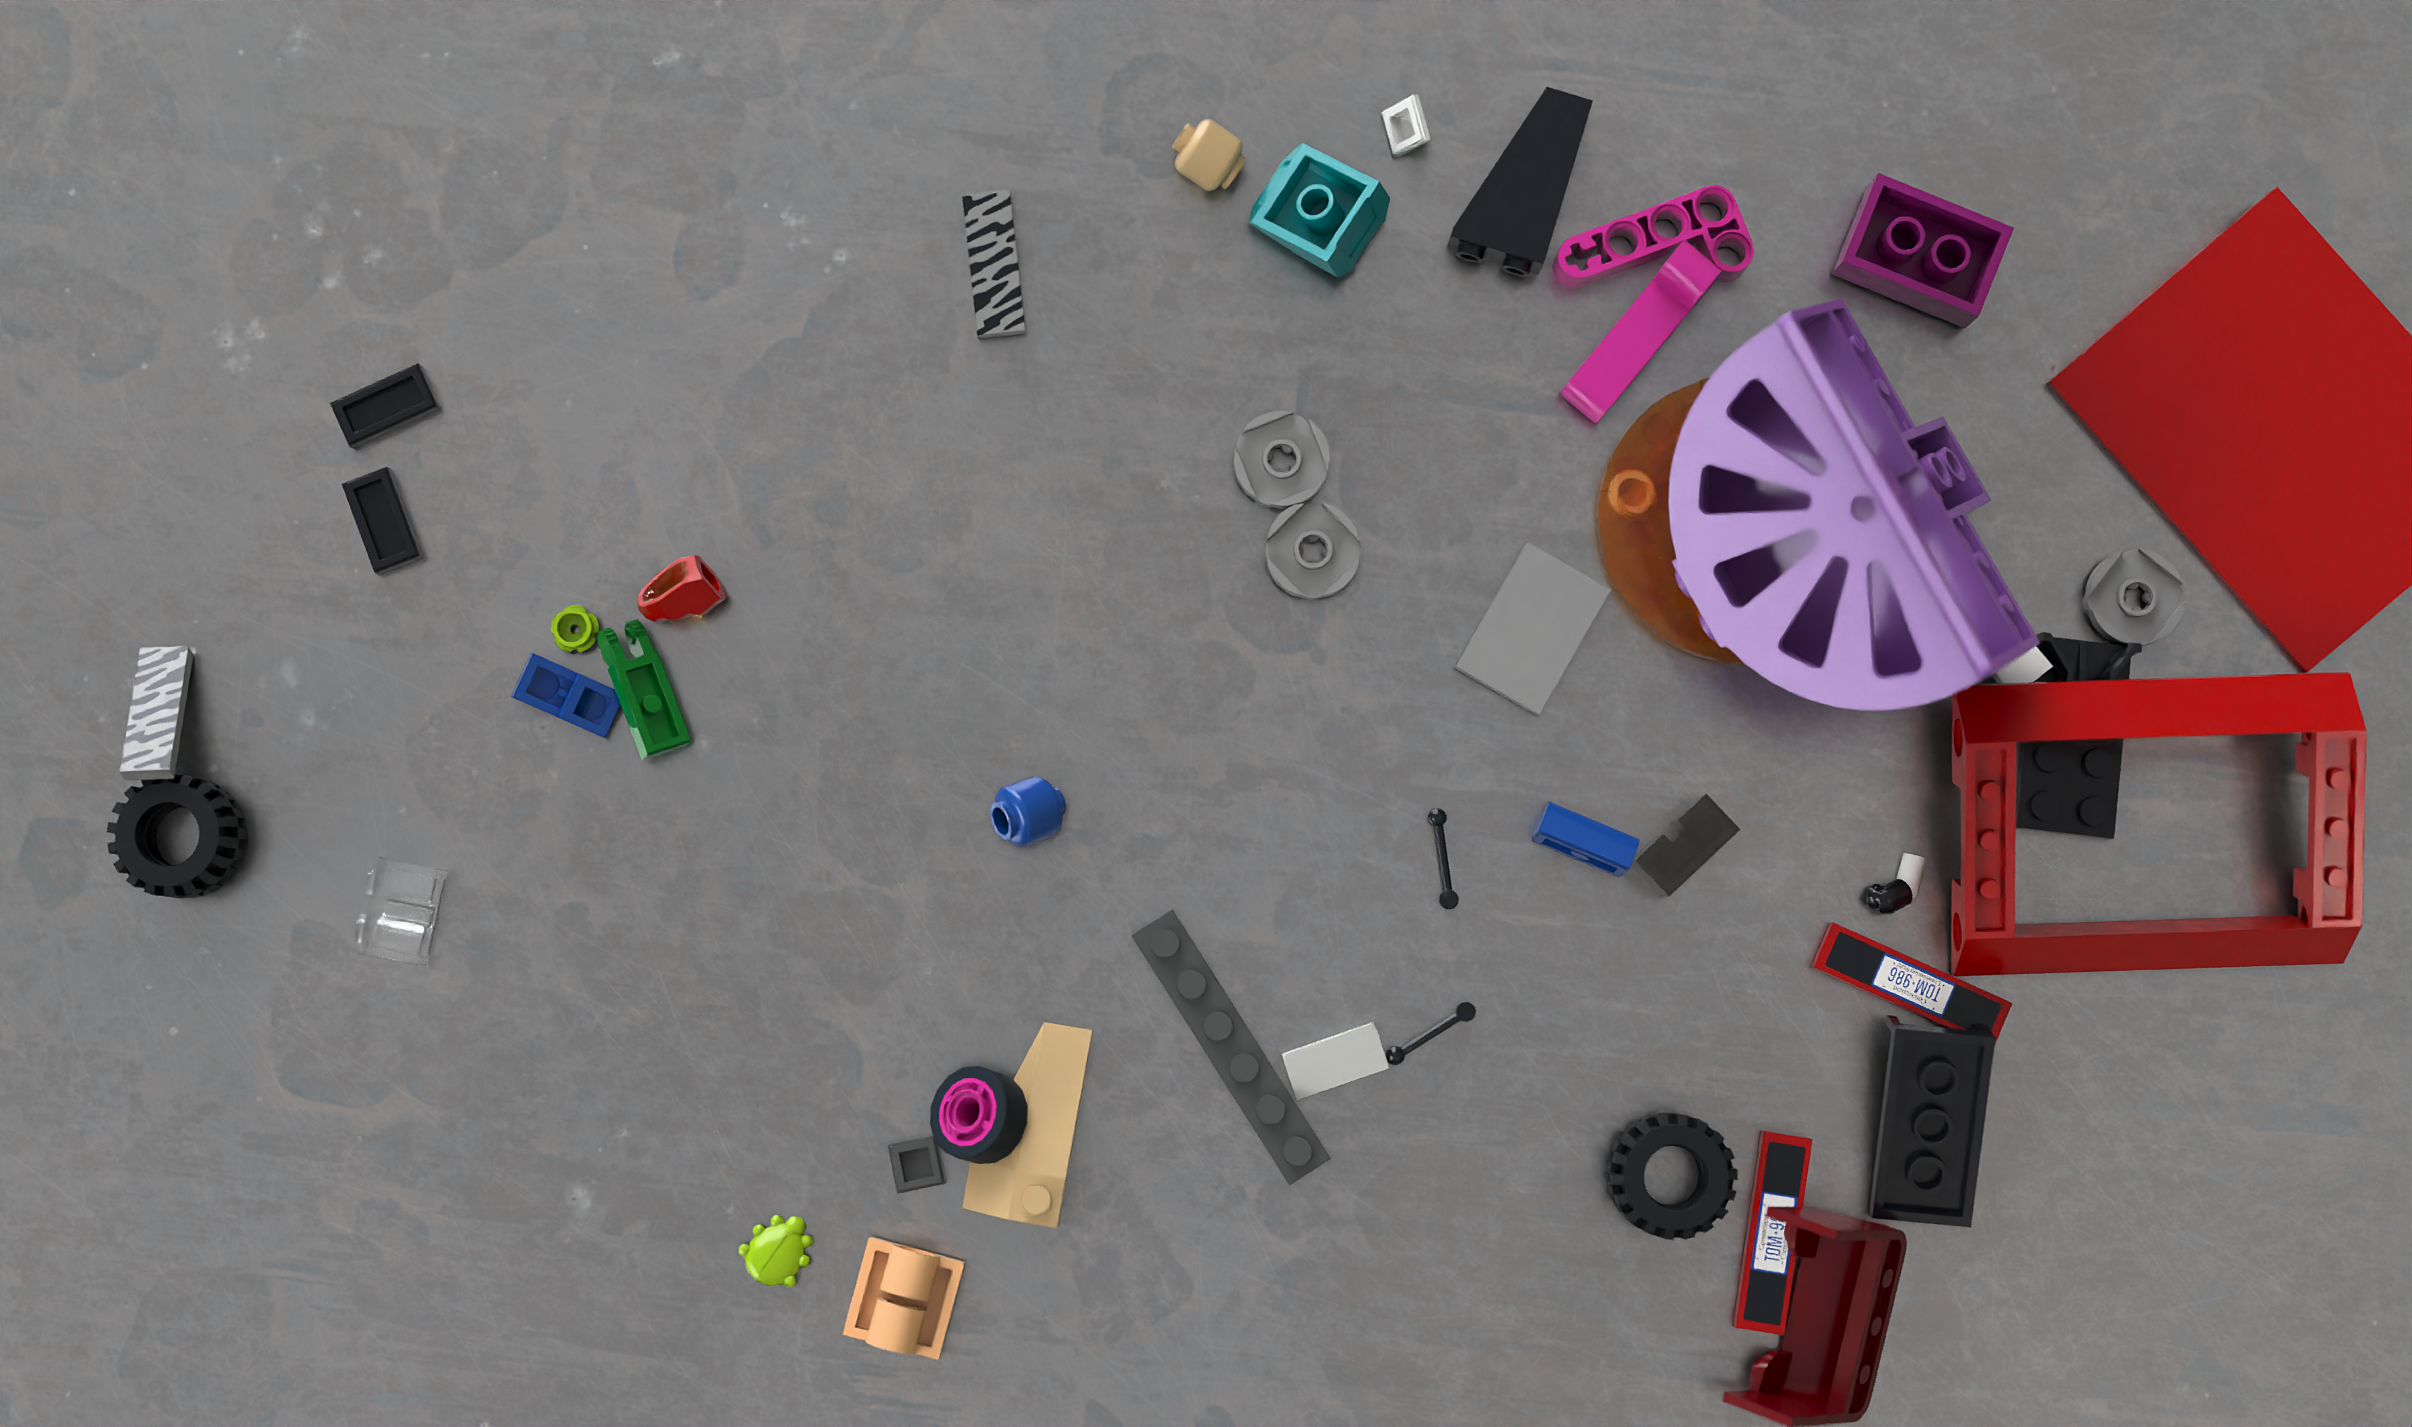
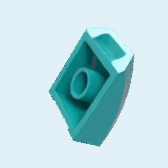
[1249,143,1390,277]

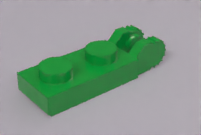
[597,619,691,760]

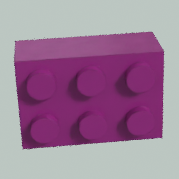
[1832,173,2014,328]

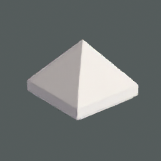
[1382,94,1431,157]

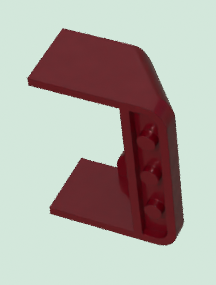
[1722,1206,1907,1427]

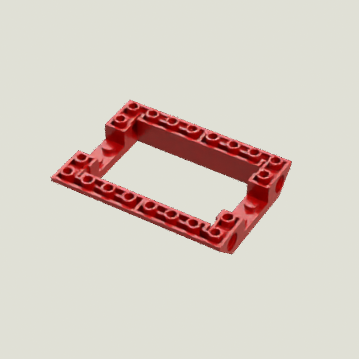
[1951,672,2367,976]

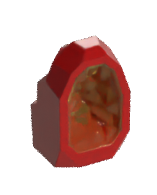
[637,555,726,623]

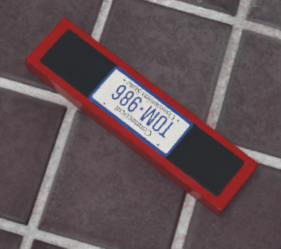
[1811,922,2013,1044]
[1733,1131,1813,1336]

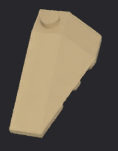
[962,1022,1093,1228]

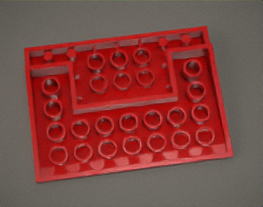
[2046,187,2412,673]

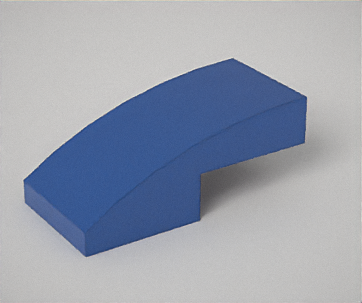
[510,653,620,738]

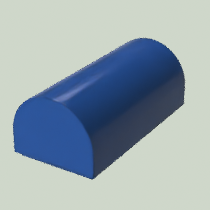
[1532,801,1640,877]

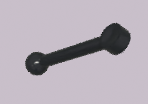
[1428,808,1459,909]
[1386,1002,1476,1065]

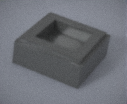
[888,1136,947,1194]

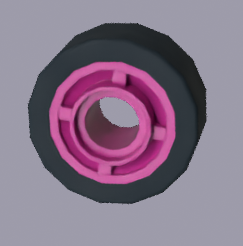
[930,1066,1027,1164]

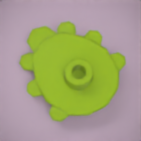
[739,1215,813,1288]

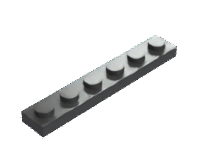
[1132,909,1331,1185]

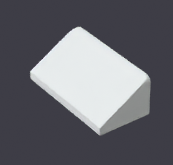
[1281,1022,1389,1100]

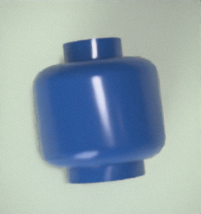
[990,776,1066,846]

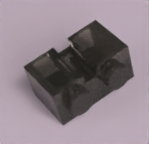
[1631,793,1741,899]

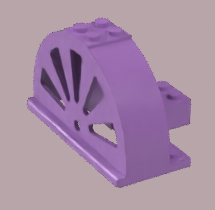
[1668,298,2040,711]

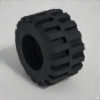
[107,774,247,898]
[1606,1113,1738,1240]

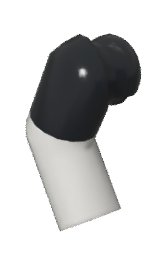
[1866,853,1927,914]

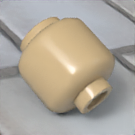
[1172,119,1246,191]

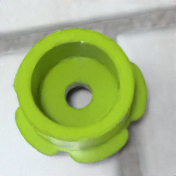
[551,605,599,652]

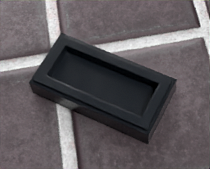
[330,363,441,449]
[342,467,424,575]

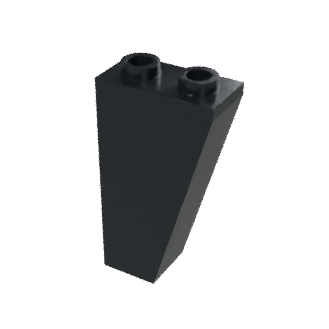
[1447,87,1593,277]

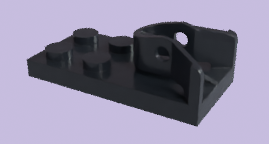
[2016,632,2142,840]
[1869,1015,1996,1227]

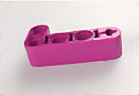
[1553,185,1754,289]
[1559,240,1722,424]

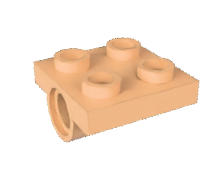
[843,1236,965,1360]

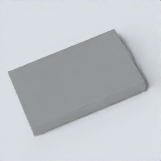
[1454,541,1612,716]

